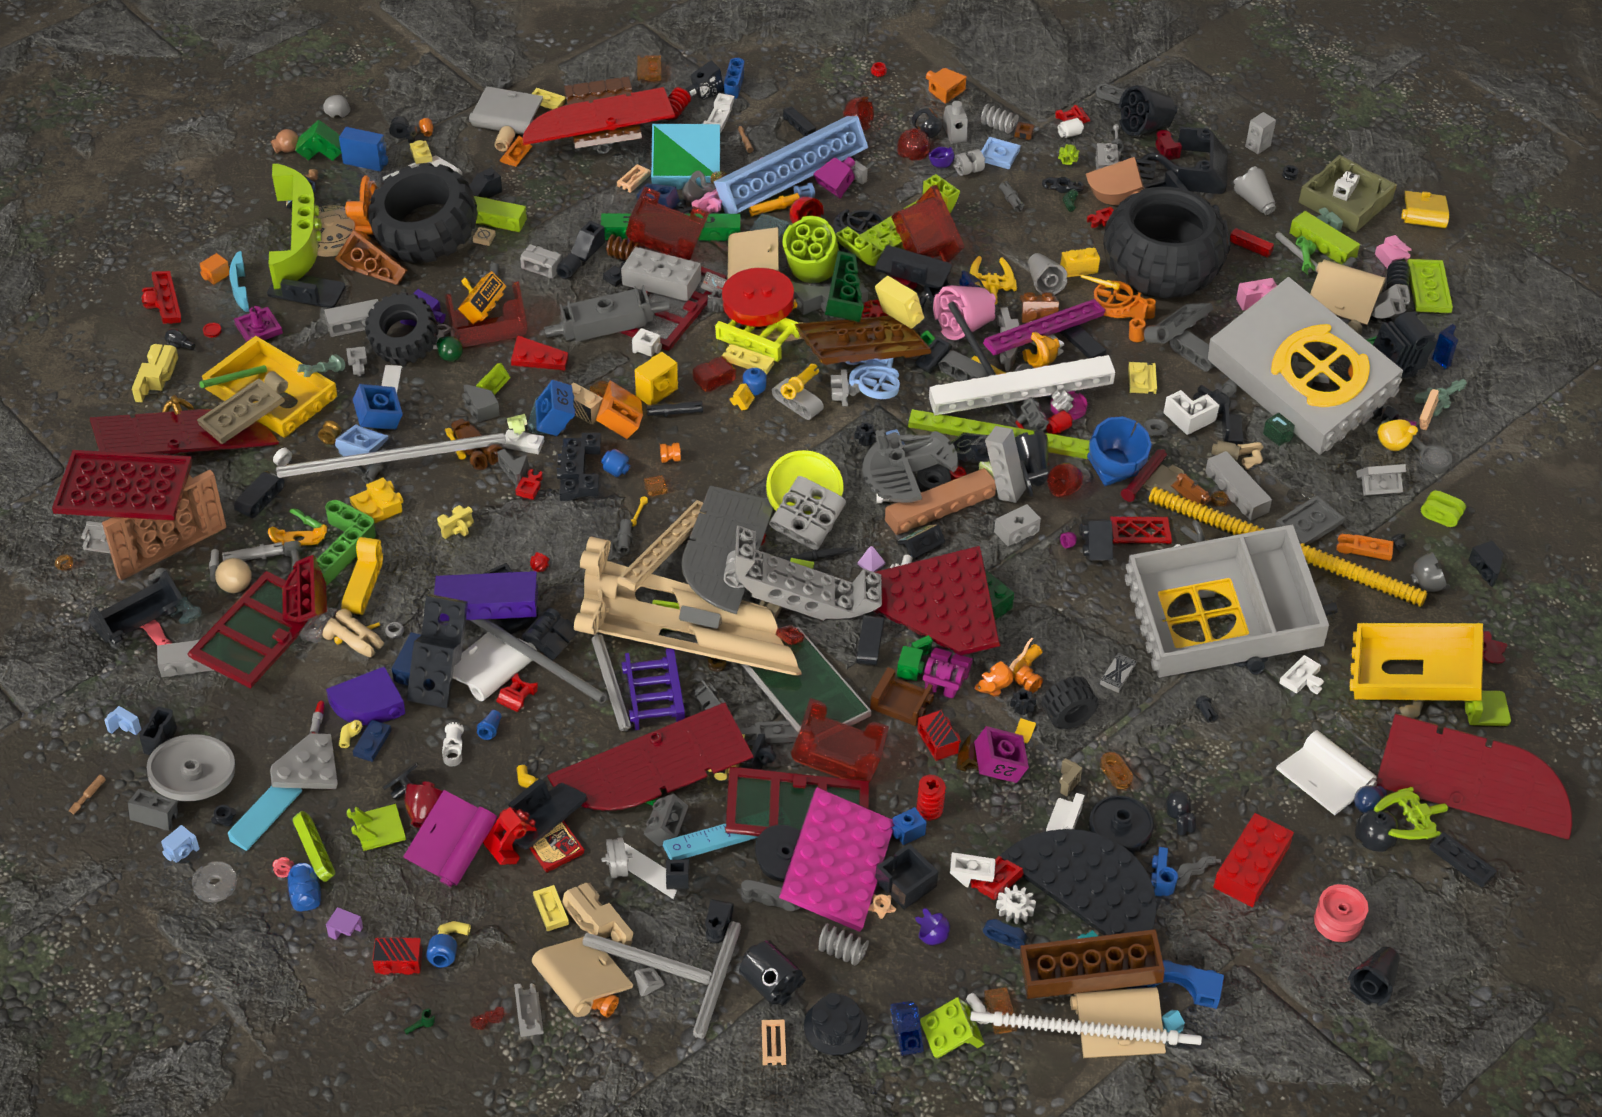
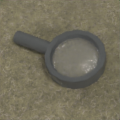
[1411,435,1452,473]

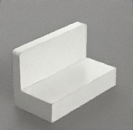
[1046,793,1085,831]

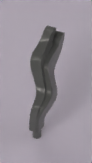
[1176,856,1221,886]

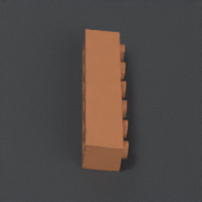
[885,468,996,535]

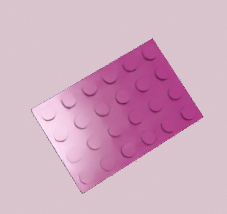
[779,788,894,932]

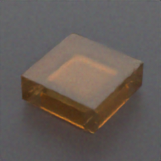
[644,475,667,496]

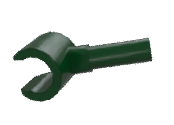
[404,1009,435,1035]

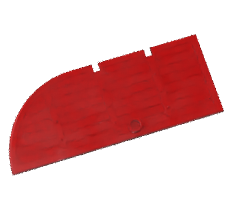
[522,87,675,145]

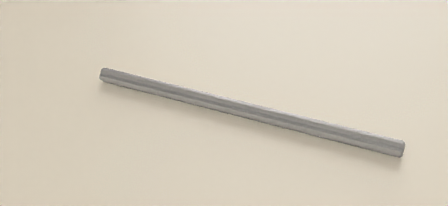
[276,433,506,478]

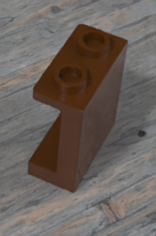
[870,667,935,726]

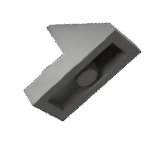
[497,449,528,486]

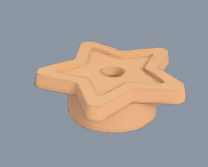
[868,894,896,919]

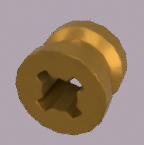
[318,421,342,445]

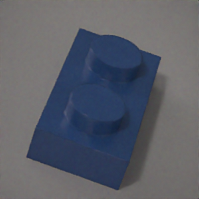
[353,720,391,762]

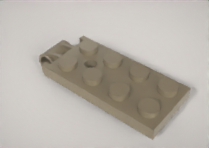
[197,371,288,444]

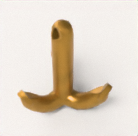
[162,395,194,414]

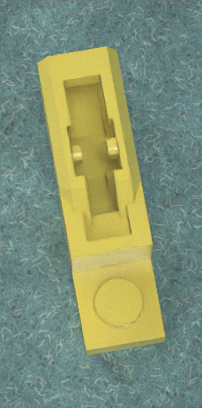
[132,344,178,402]

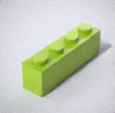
[474,196,527,232]
[1289,211,1360,264]

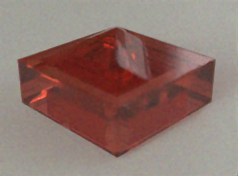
[775,625,804,645]

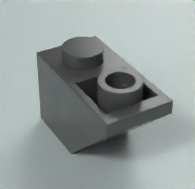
[462,385,500,422]

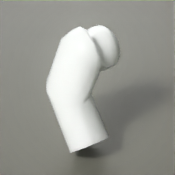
[966,993,990,1024]

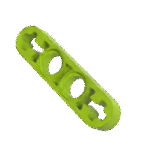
[293,811,335,882]

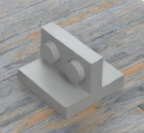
[1356,464,1406,496]

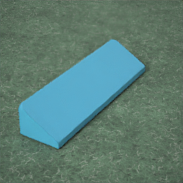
[228,786,302,851]

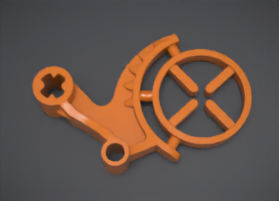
[345,176,378,235]
[1094,281,1156,342]

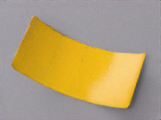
[1015,718,1036,744]

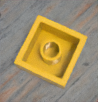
[635,352,678,405]

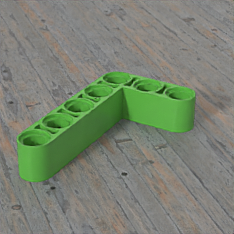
[317,500,376,586]

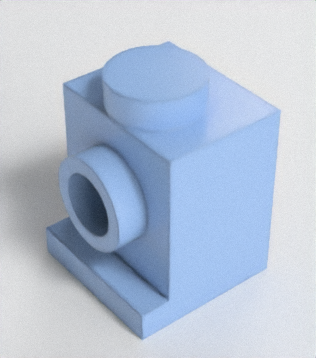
[161,825,199,863]

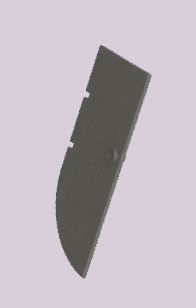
[682,486,774,614]

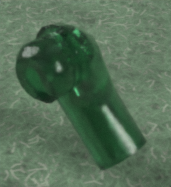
[1062,189,1078,212]

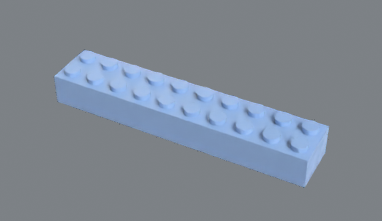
[714,116,868,214]

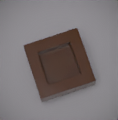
[1014,122,1035,140]

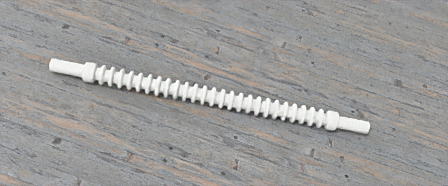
[970,1011,1202,1045]

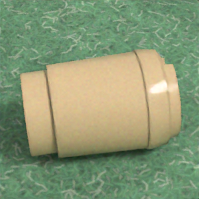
[495,126,515,152]

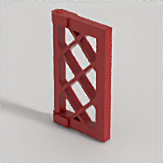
[1110,517,1172,544]

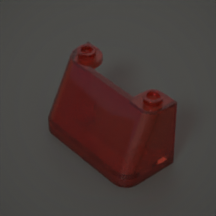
[791,698,889,783]

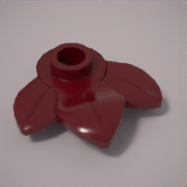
[1483,631,1507,664]

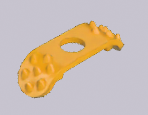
[268,524,327,546]

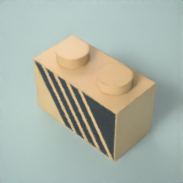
[571,383,603,424]

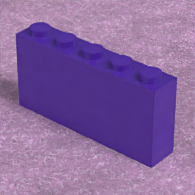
[434,571,538,621]

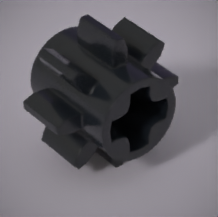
[854,423,876,446]
[1010,689,1036,715]

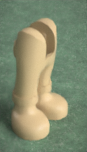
[322,609,384,658]

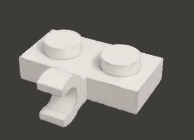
[1280,655,1324,694]

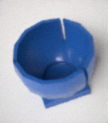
[1087,416,1152,486]

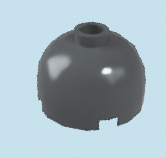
[1411,552,1447,592]

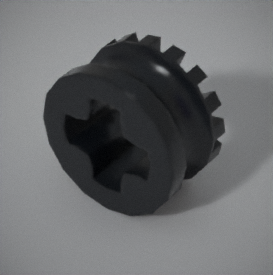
[1282,165,1299,180]

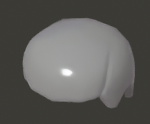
[323,95,351,118]

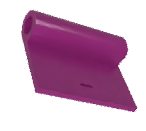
[403,790,498,888]

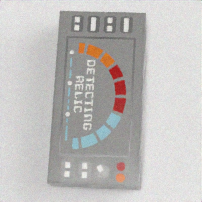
[700,272,727,292]

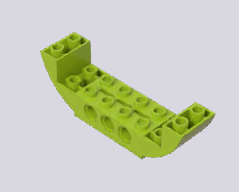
[835,174,960,266]

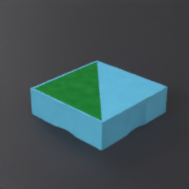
[651,124,720,190]

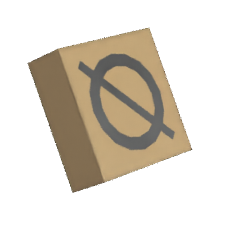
[473,227,496,246]

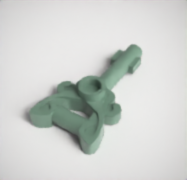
[1415,379,1467,416]

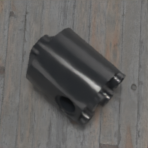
[739,940,806,1006]

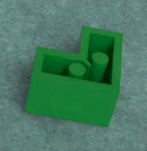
[295,120,341,161]

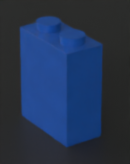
[339,127,388,172]

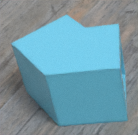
[1162,1010,1185,1033]

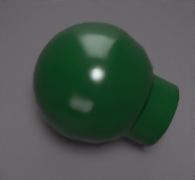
[436,336,463,362]

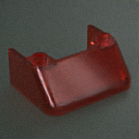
[444,281,528,347]

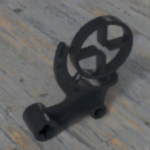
[833,209,884,253]

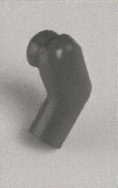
[479,263,499,278]

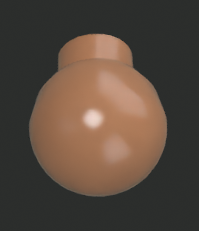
[271,129,298,153]

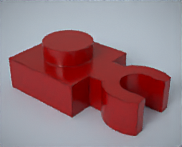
[1087,207,1114,228]
[515,469,543,500]

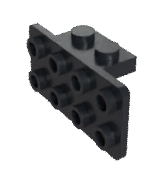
[875,245,952,289]
[267,275,346,308]
[503,778,588,849]

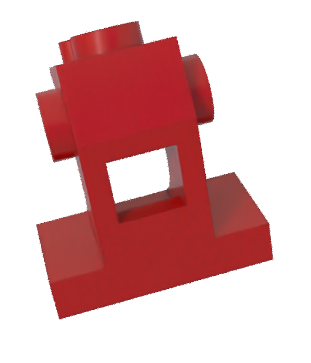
[483,807,537,865]

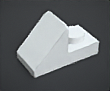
[950,852,995,887]

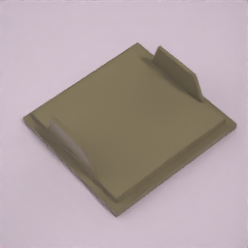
[1142,464,1184,497]

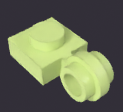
[507,414,528,434]

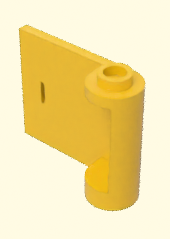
[1401,191,1449,228]

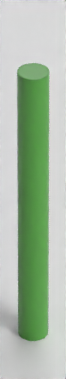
[200,365,267,388]

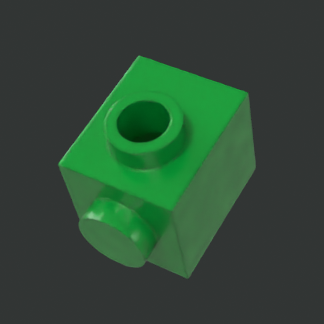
[897,646,925,681]

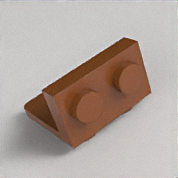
[1020,292,1059,323]

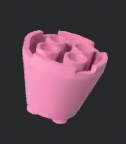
[933,285,996,340]

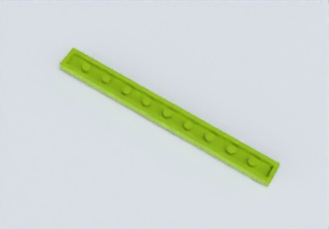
[908,409,1089,459]

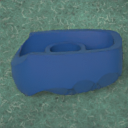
[288,862,321,912]

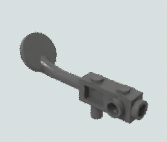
[1015,364,1049,432]

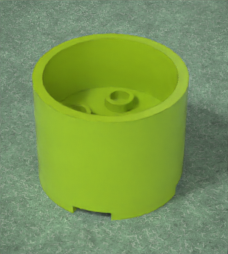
[783,216,839,283]

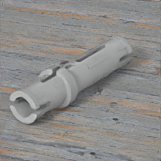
[222,542,284,561]

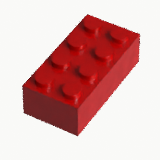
[1213,813,1294,908]

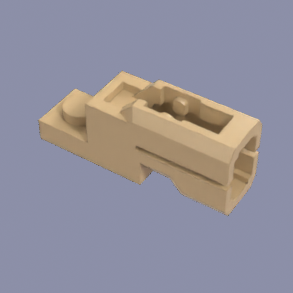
[562,883,634,946]

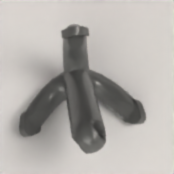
[1180,520,1212,543]

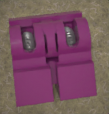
[923,648,973,698]

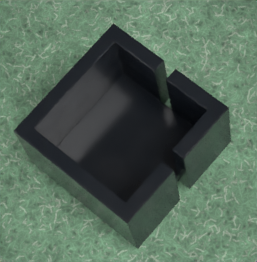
[875,843,939,910]

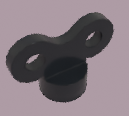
[1234,657,1268,675]

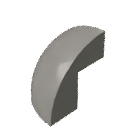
[1371,284,1410,318]

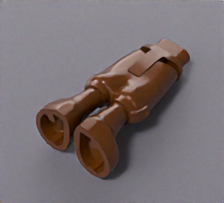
[451,418,502,470]

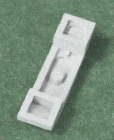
[703,93,734,133]

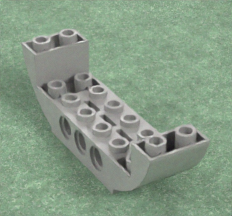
[735,525,882,621]

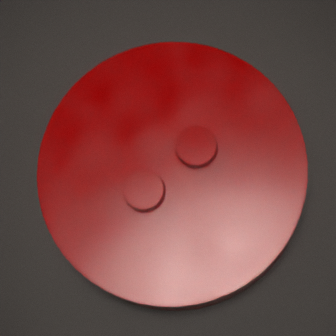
[722,268,794,327]

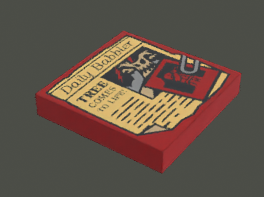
[529,821,584,873]

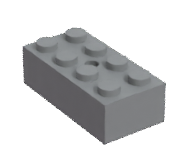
[621,247,701,301]

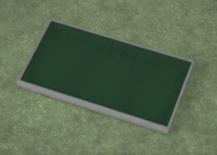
[740,627,871,746]

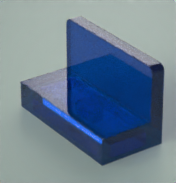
[1432,324,1458,369]

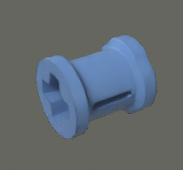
[794,183,815,198]

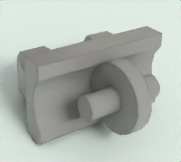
[831,370,860,406]

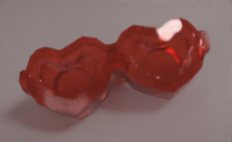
[470,1007,504,1030]

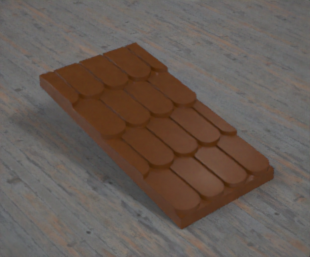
[564,76,642,148]
[794,316,931,365]

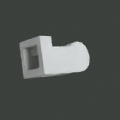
[1333,171,1360,201]

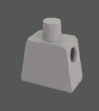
[942,101,967,144]

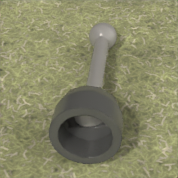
[1111,124,1124,152]

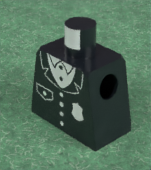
[685,60,724,100]

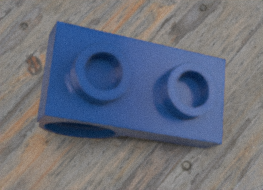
[1151,847,1178,896]

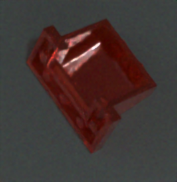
[891,185,965,262]

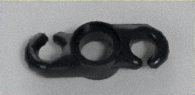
[1042,177,1084,193]

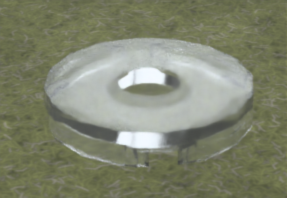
[192,862,237,902]

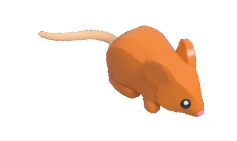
[975,638,1033,696]

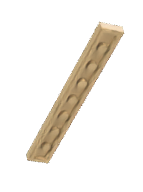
[617,500,706,591]

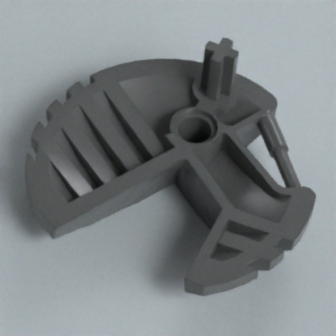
[863,429,958,503]

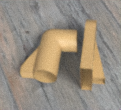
[1237,442,1263,470]

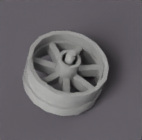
[601,837,633,879]

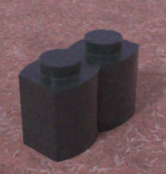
[139,706,177,755]

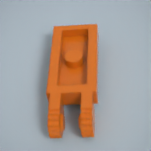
[1337,533,1394,561]

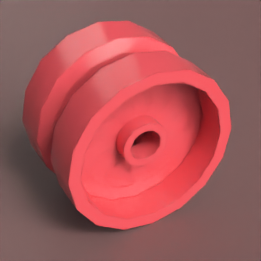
[1314,884,1368,942]

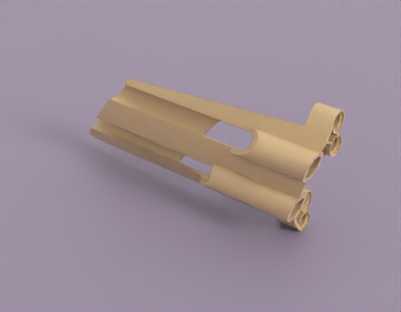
[574,537,802,675]

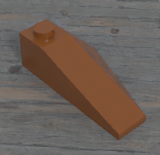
[335,230,408,285]

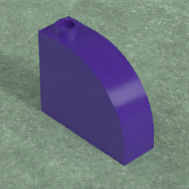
[326,667,405,725]

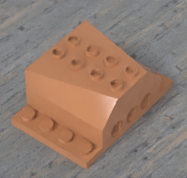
[102,470,226,581]

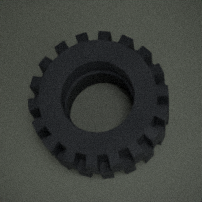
[1041,676,1099,730]

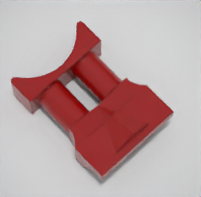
[1056,105,1090,124]
[496,673,538,712]

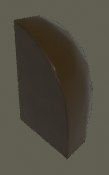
[956,733,979,772]

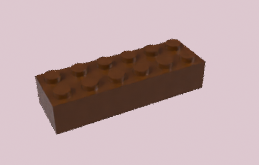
[1020,929,1165,999]

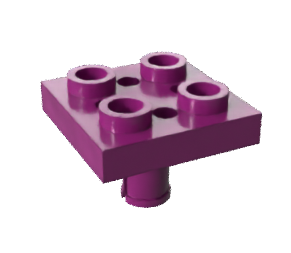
[234,306,283,342]

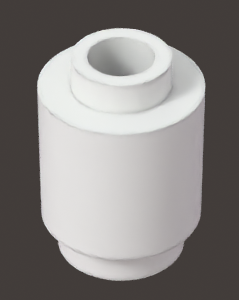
[1058,118,1084,138]

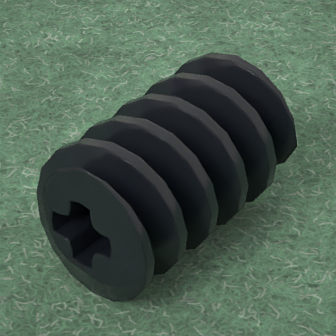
[1386,260,1410,290]

